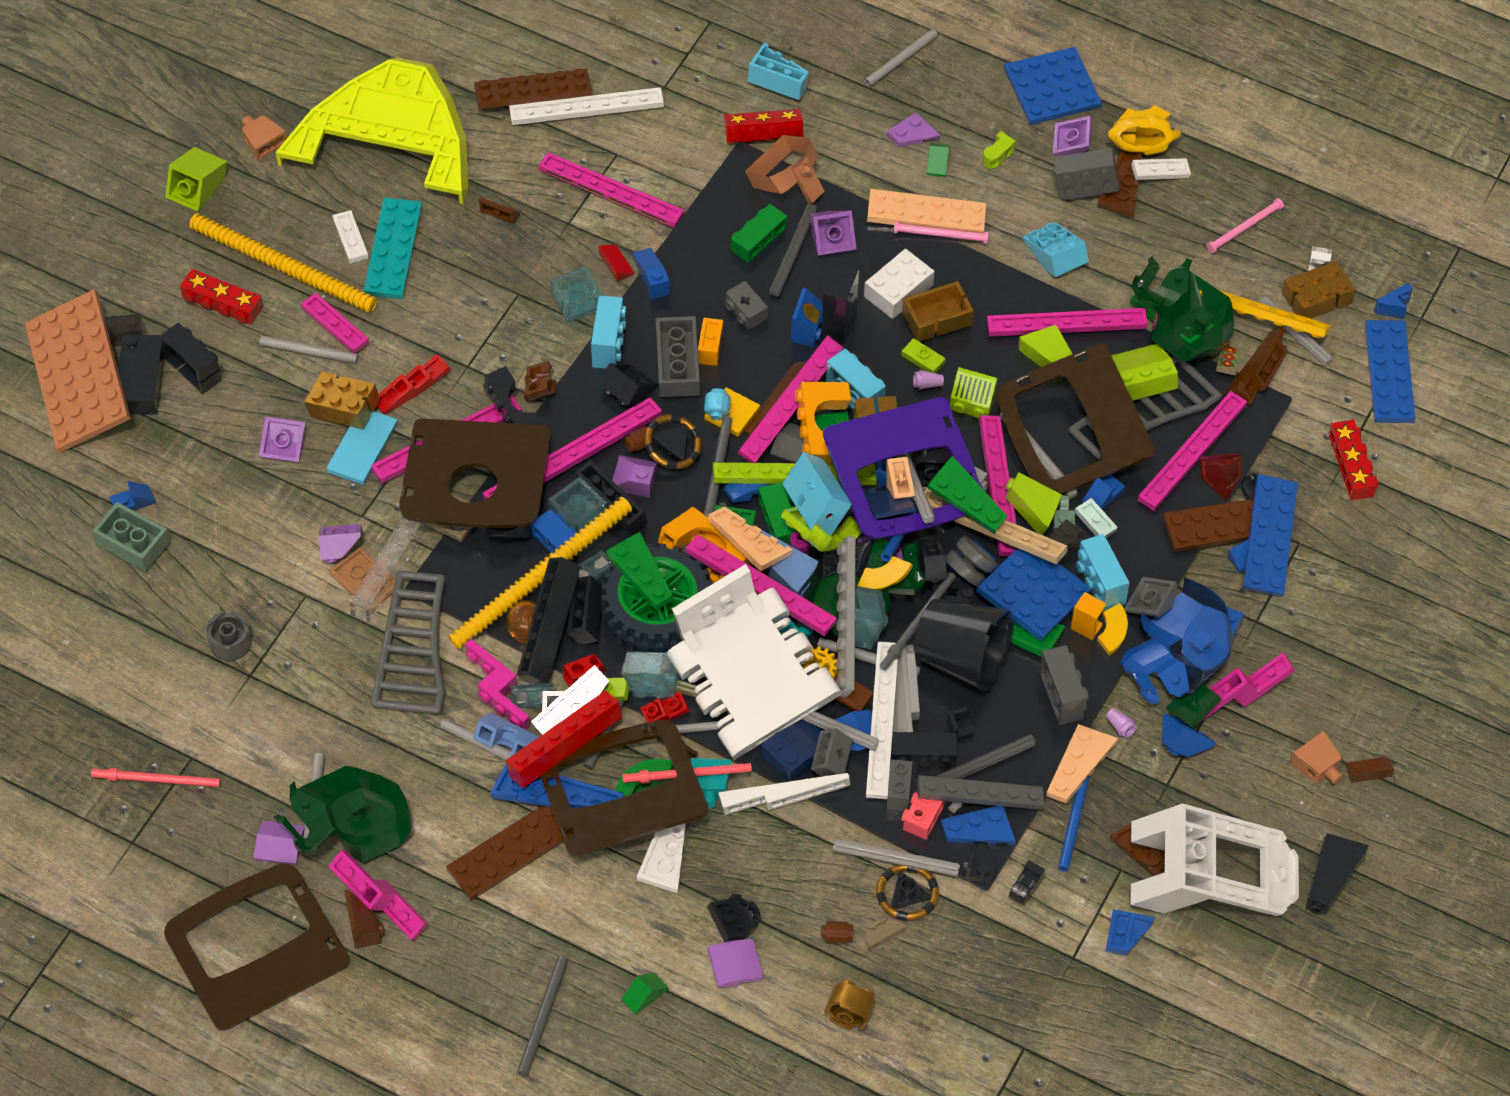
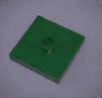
[1165,680,1222,729]

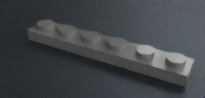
[917,775,1044,810]

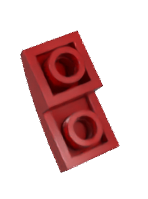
[640,691,690,723]

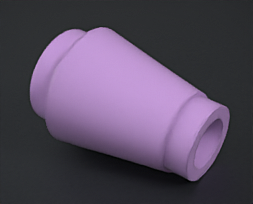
[913,370,944,390]
[1106,708,1137,738]

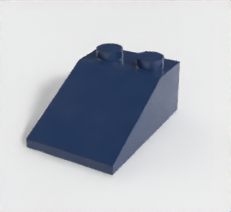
[864,485,915,519]
[761,720,821,782]

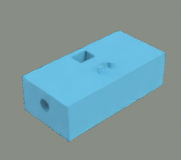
[783,452,852,535]

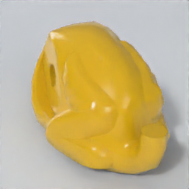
[1108,114,1181,156]

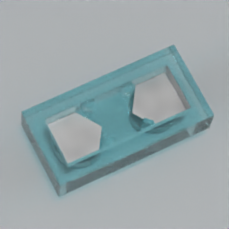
[579,551,612,580]
[511,683,554,708]

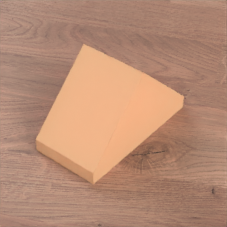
[886,457,915,499]

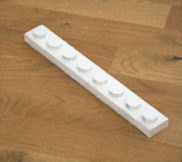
[509,87,664,125]
[866,642,898,799]

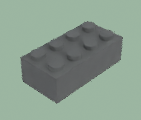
[656,316,700,397]

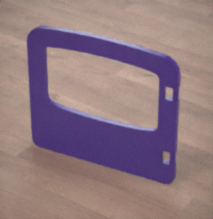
[823,397,984,539]

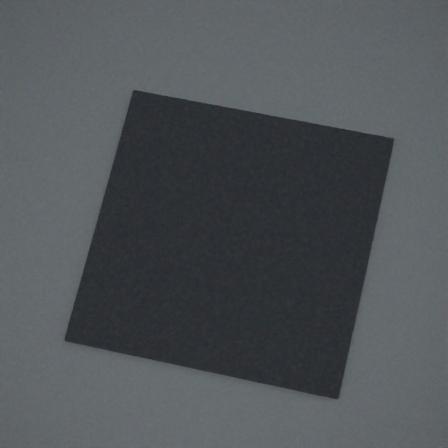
[405,142,1292,891]

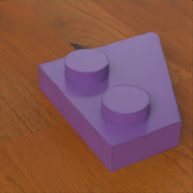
[887,113,940,147]

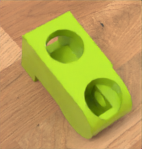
[983,131,1016,169]

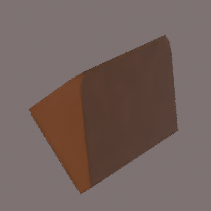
[479,197,520,224]
[833,674,873,711]
[1345,757,1394,783]

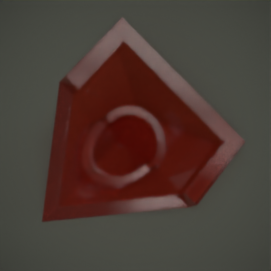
[1200,453,1242,501]

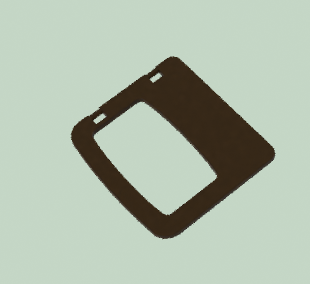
[997,343,1155,495]
[540,720,709,857]
[164,864,350,1031]

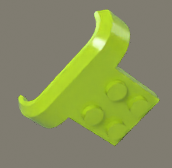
[781,507,862,552]

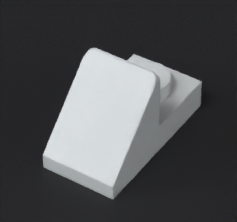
[1308,246,1332,271]

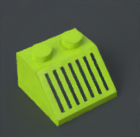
[950,368,997,418]

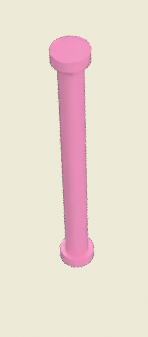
[1206,198,1284,254]
[894,221,988,244]

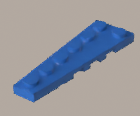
[490,763,625,809]

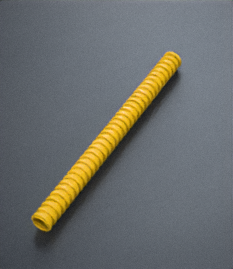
[189,213,377,313]
[449,497,632,649]

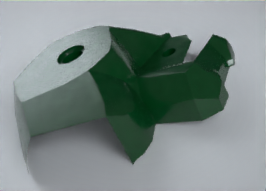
[1131,254,1234,362]
[273,766,411,863]

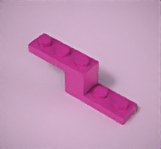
[465,639,530,730]
[1200,653,1296,722]
[328,850,428,940]

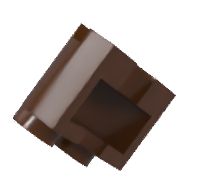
[523,361,556,401]

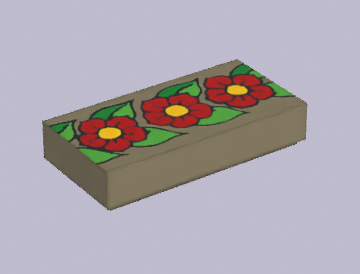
[1216,346,1241,375]

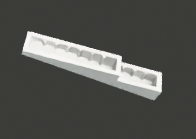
[718,773,850,815]

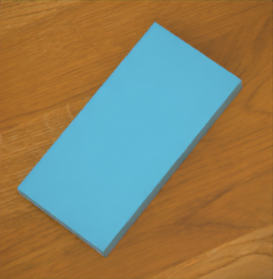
[326,411,398,485]

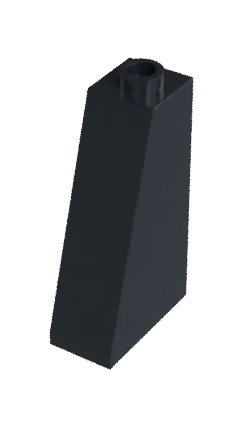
[1305,833,1369,915]

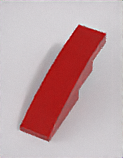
[377,354,451,414]

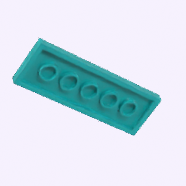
[363,198,422,299]

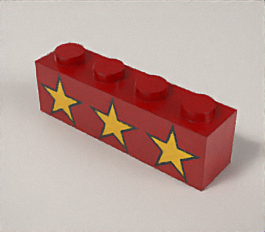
[724,109,803,143]
[180,269,263,325]
[1328,420,1378,501]

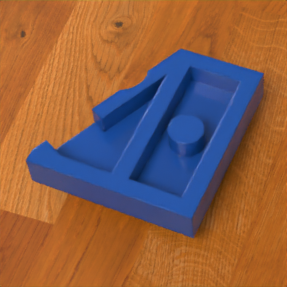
[1105,909,1155,955]

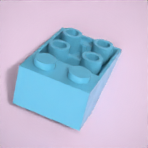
[1022,222,1089,277]

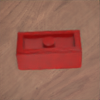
[599,245,634,282]

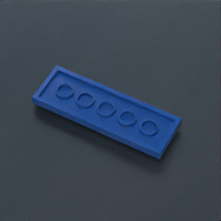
[1365,320,1415,423]
[1242,474,1298,597]

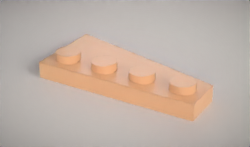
[708,507,793,571]
[1047,724,1118,803]

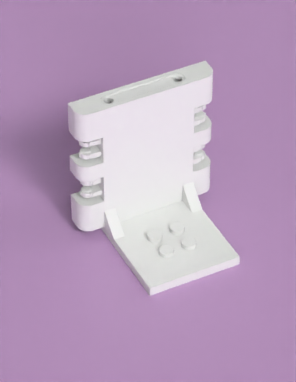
[667,564,842,761]

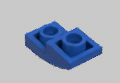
[724,483,771,503]

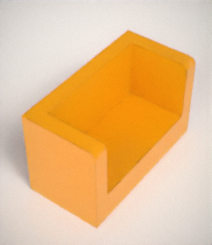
[698,318,723,366]
[1071,592,1106,641]

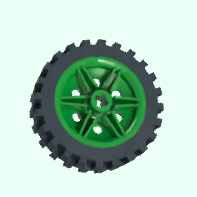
[601,544,713,658]

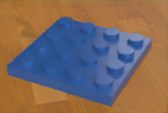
[1004,47,1102,125]
[976,548,1092,641]

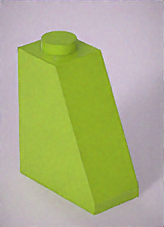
[1018,325,1072,367]
[1005,472,1062,535]

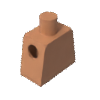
[242,116,286,161]
[1291,731,1343,784]

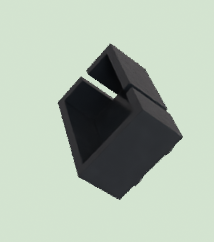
[160,322,221,395]

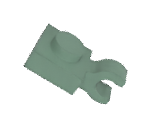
[1053,496,1075,532]

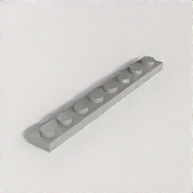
[836,536,855,698]

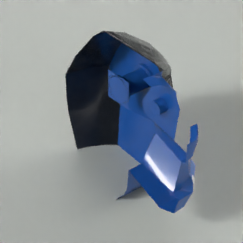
[1120,577,1233,704]

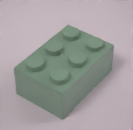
[92,502,170,572]

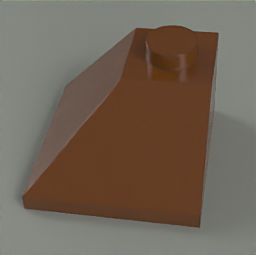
[344,890,384,949]

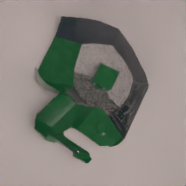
[807,538,925,639]

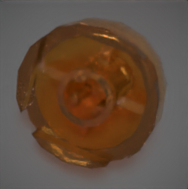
[506,600,536,643]

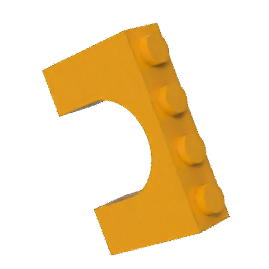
[795,382,851,464]
[658,507,752,583]

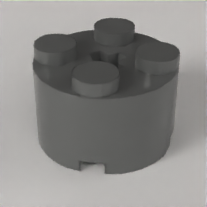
[207,612,251,662]

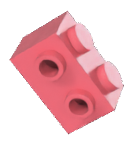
[901,792,945,840]

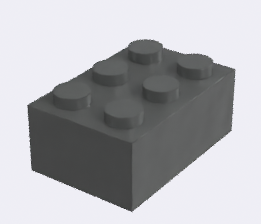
[1054,148,1120,200]
[1039,645,1089,725]

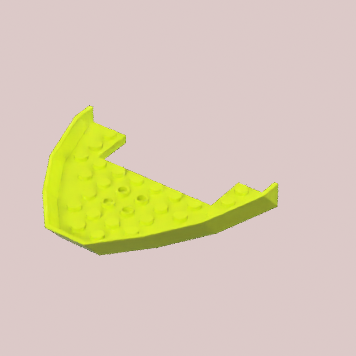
[275,57,469,204]

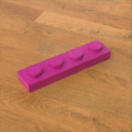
[301,293,369,354]

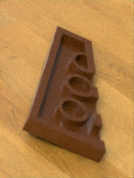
[1097,150,1142,218]
[1110,815,1165,876]

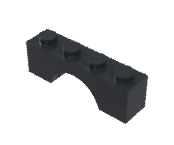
[483,366,543,425]

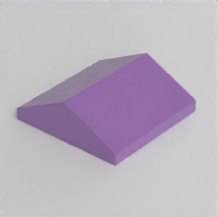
[1053,116,1092,156]
[259,417,306,463]
[254,820,305,866]

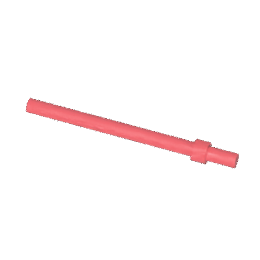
[622,763,752,783]
[91,768,220,787]

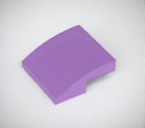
[707,939,764,988]

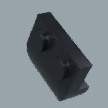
[707,894,761,942]

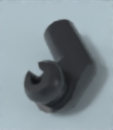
[1241,473,1257,500]

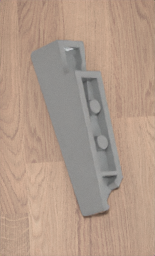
[892,645,920,734]

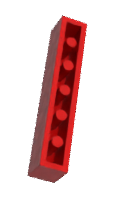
[506,690,622,788]

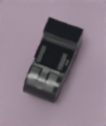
[1009,860,1045,905]

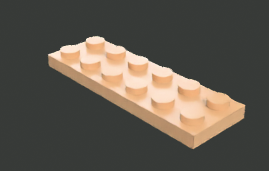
[867,189,986,234]

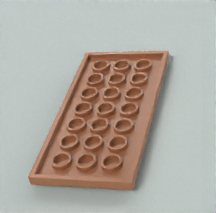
[25,289,131,453]

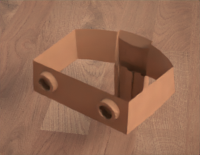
[745,135,825,203]

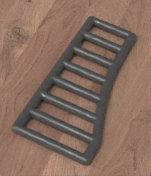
[1069,355,1222,460]
[371,570,445,714]

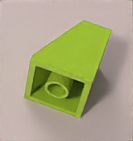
[165,147,227,212]

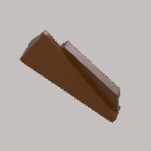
[1224,327,1288,405]
[744,362,807,436]

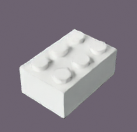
[864,249,934,319]

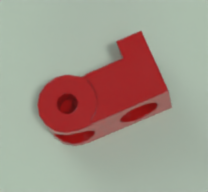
[562,654,606,687]

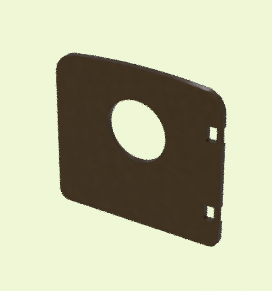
[399,418,551,528]

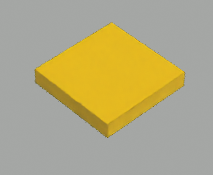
[704,388,760,437]

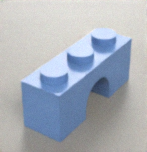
[473,712,539,757]

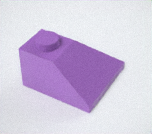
[809,210,857,255]
[612,455,659,498]
[319,524,361,562]

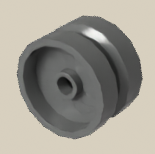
[945,535,998,587]

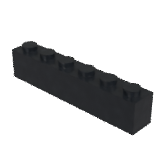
[516,557,581,685]

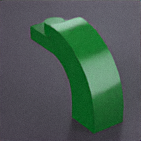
[615,759,672,796]

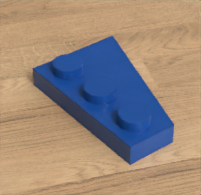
[940,806,1016,845]

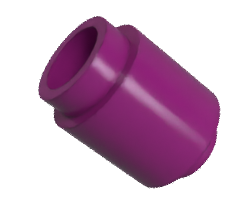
[790,531,811,555]

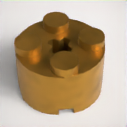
[824,980,875,1030]

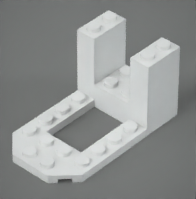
[1131,803,1299,916]

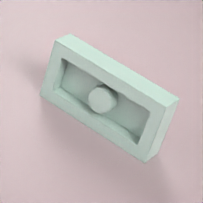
[1075,498,1118,538]

